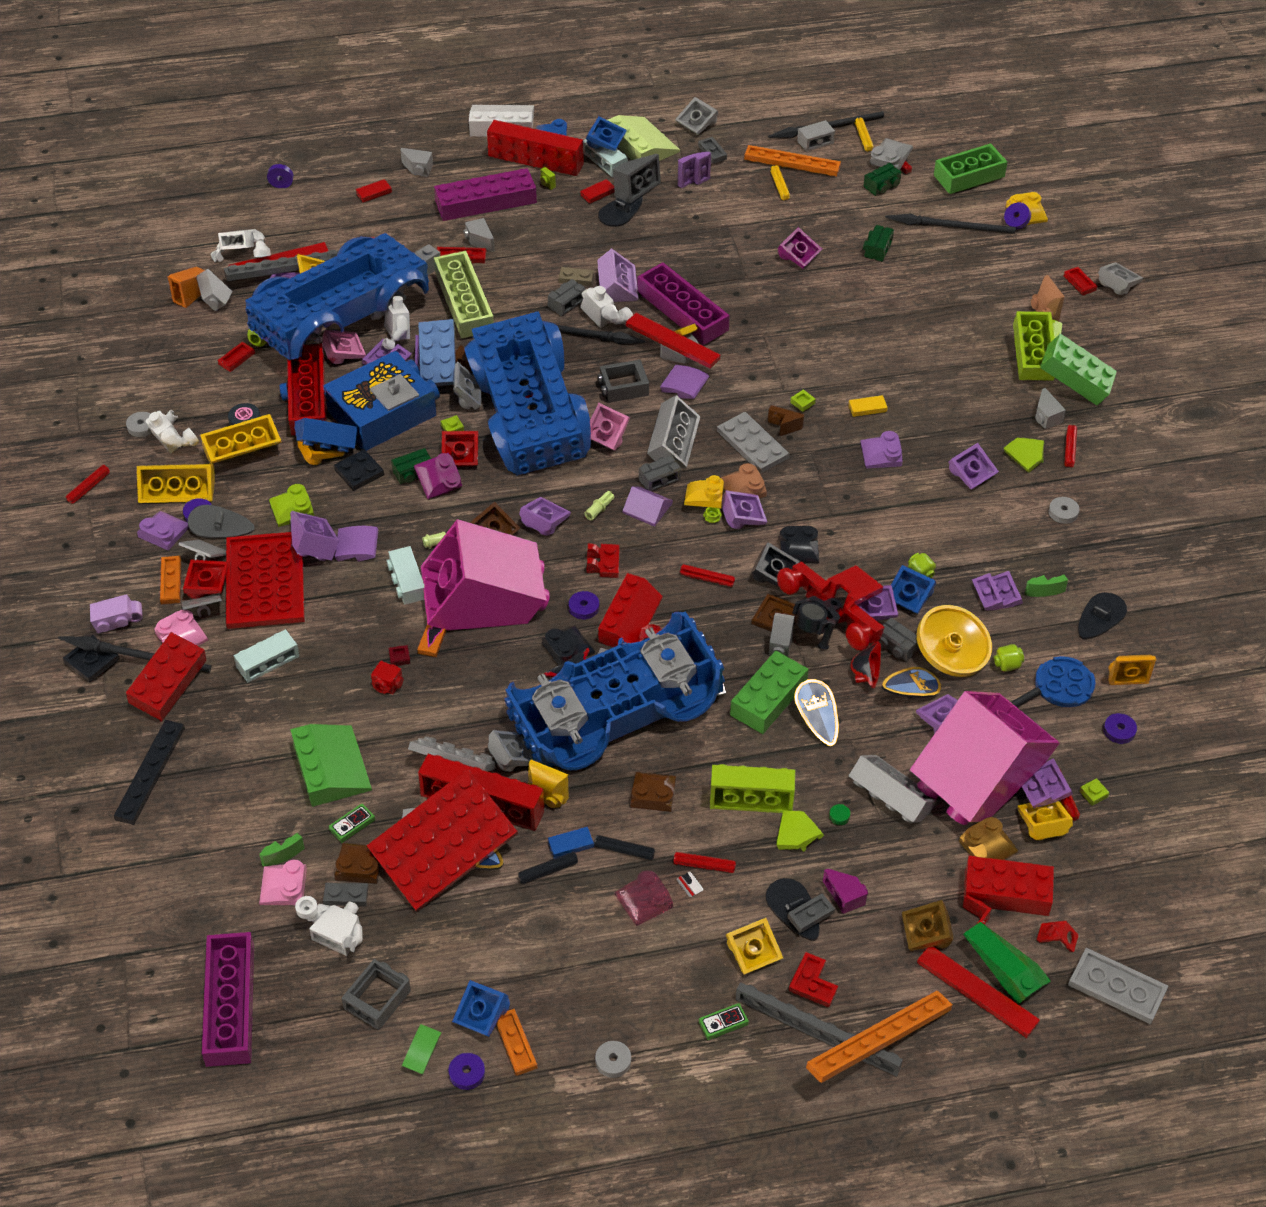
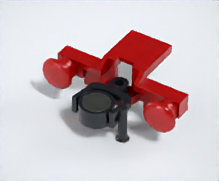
[777,562,885,651]

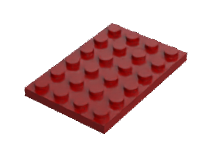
[226,532,305,629]
[367,769,519,912]

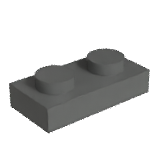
[698,137,727,164]
[323,883,369,906]
[787,893,835,933]

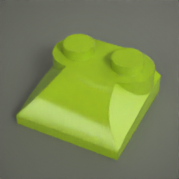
[269,484,314,527]

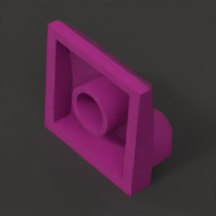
[777,227,822,269]
[414,453,462,499]

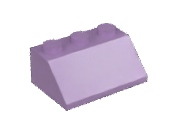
[598,248,638,302]

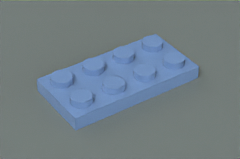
[419,319,456,386]

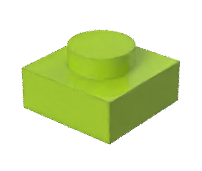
[540,167,556,190]
[790,389,816,412]
[440,415,464,431]
[1079,778,1109,806]

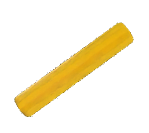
[855,118,873,152]
[770,165,790,200]

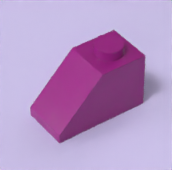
[823,869,868,914]

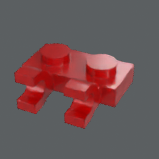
[586,543,619,578]

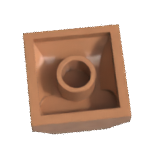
[1031,275,1065,322]
[721,463,767,498]

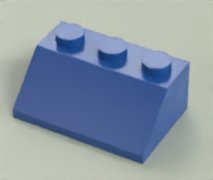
[295,418,357,452]

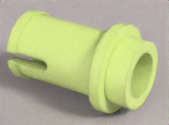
[422,532,446,549]

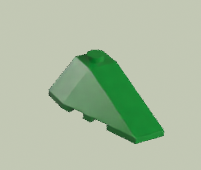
[963,922,1051,1005]

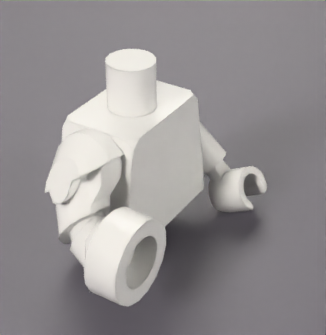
[211,229,271,262]
[580,286,633,328]
[370,296,410,350]
[145,410,200,454]
[295,896,363,956]

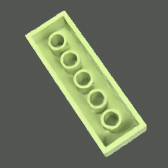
[434,251,494,338]

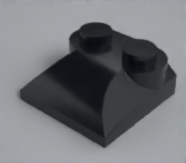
[779,526,819,564]
[752,542,800,587]
[542,625,595,665]

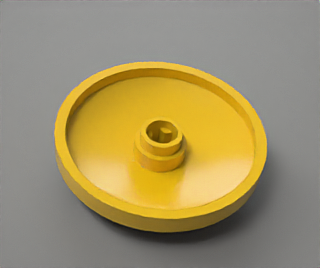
[917,605,992,677]

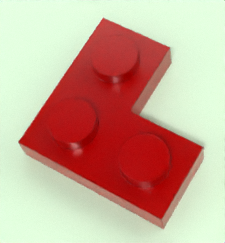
[789,952,838,1008]

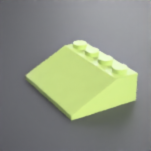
[608,115,680,161]

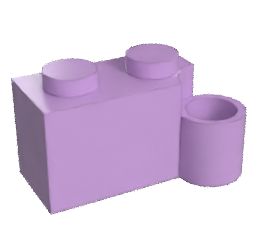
[90,594,143,633]

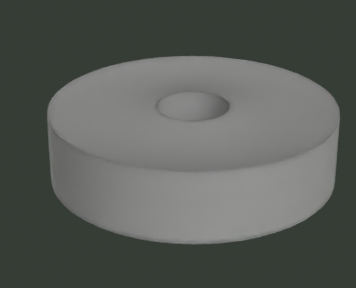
[126,412,152,437]
[1049,497,1079,524]
[595,1041,631,1078]

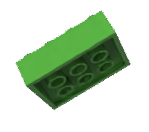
[290,724,372,807]

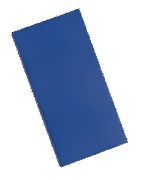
[548,827,594,858]

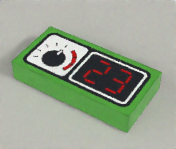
[329,803,375,843]
[699,1003,749,1040]

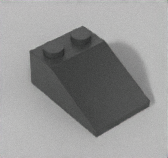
[613,154,661,203]

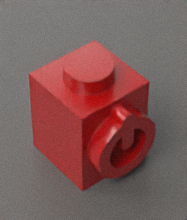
[371,661,404,695]

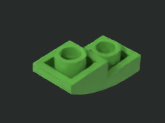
[1025,575,1068,597]
[259,833,305,867]
[402,1024,442,1074]

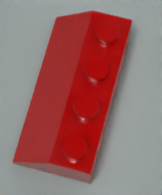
[598,573,663,647]

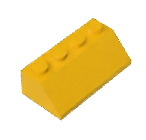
[200,414,282,464]
[137,464,215,503]

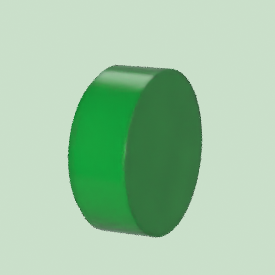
[829,804,851,825]

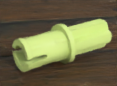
[584,491,614,521]

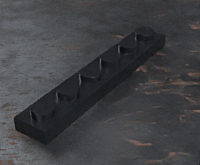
[114,720,185,825]

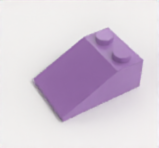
[290,511,339,561]

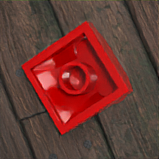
[442,431,479,466]
[183,560,229,599]

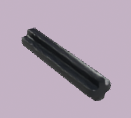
[594,835,655,860]
[518,852,578,884]

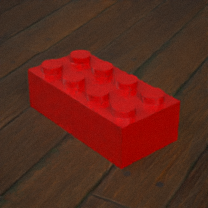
[126,632,207,721]
[963,855,1054,916]

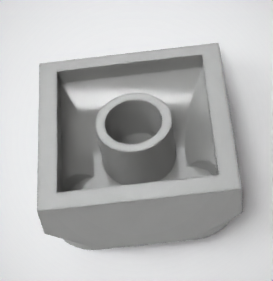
[675,97,719,135]
[870,138,913,170]
[1098,262,1143,295]
[453,362,481,410]
[488,730,533,772]

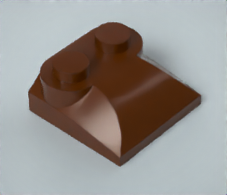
[470,502,520,536]
[630,772,676,812]
[335,843,381,884]

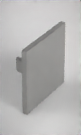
[370,374,419,411]
[179,540,226,561]
[181,594,222,617]

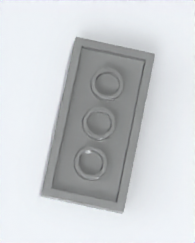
[717,412,789,473]
[408,736,497,772]
[1068,948,1168,1024]

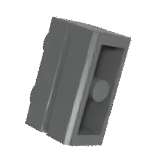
[548,279,586,316]
[639,455,681,491]
[878,618,920,662]

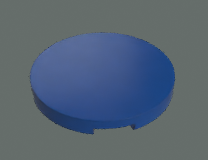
[1035,656,1096,707]

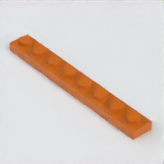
[806,990,953,1083]

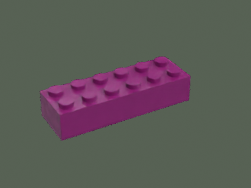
[434,168,537,221]
[637,262,730,345]
[202,932,254,1067]

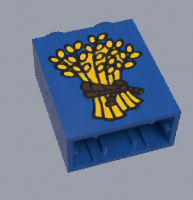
[323,350,440,451]

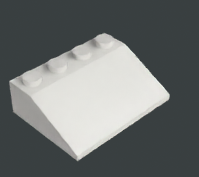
[469,105,534,137]

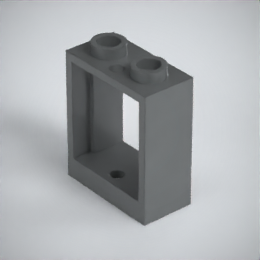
[597,359,649,403]
[342,959,411,1030]

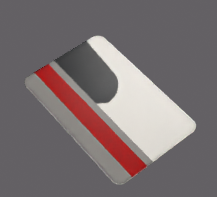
[677,872,703,897]

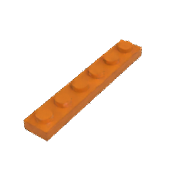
[744,145,841,176]

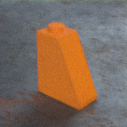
[168,266,205,308]

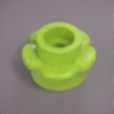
[703,507,722,523]

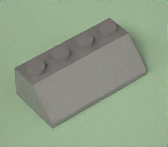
[647,395,700,468]
[849,755,941,823]

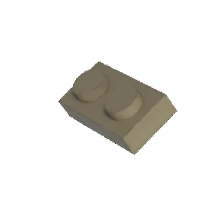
[559,267,594,287]

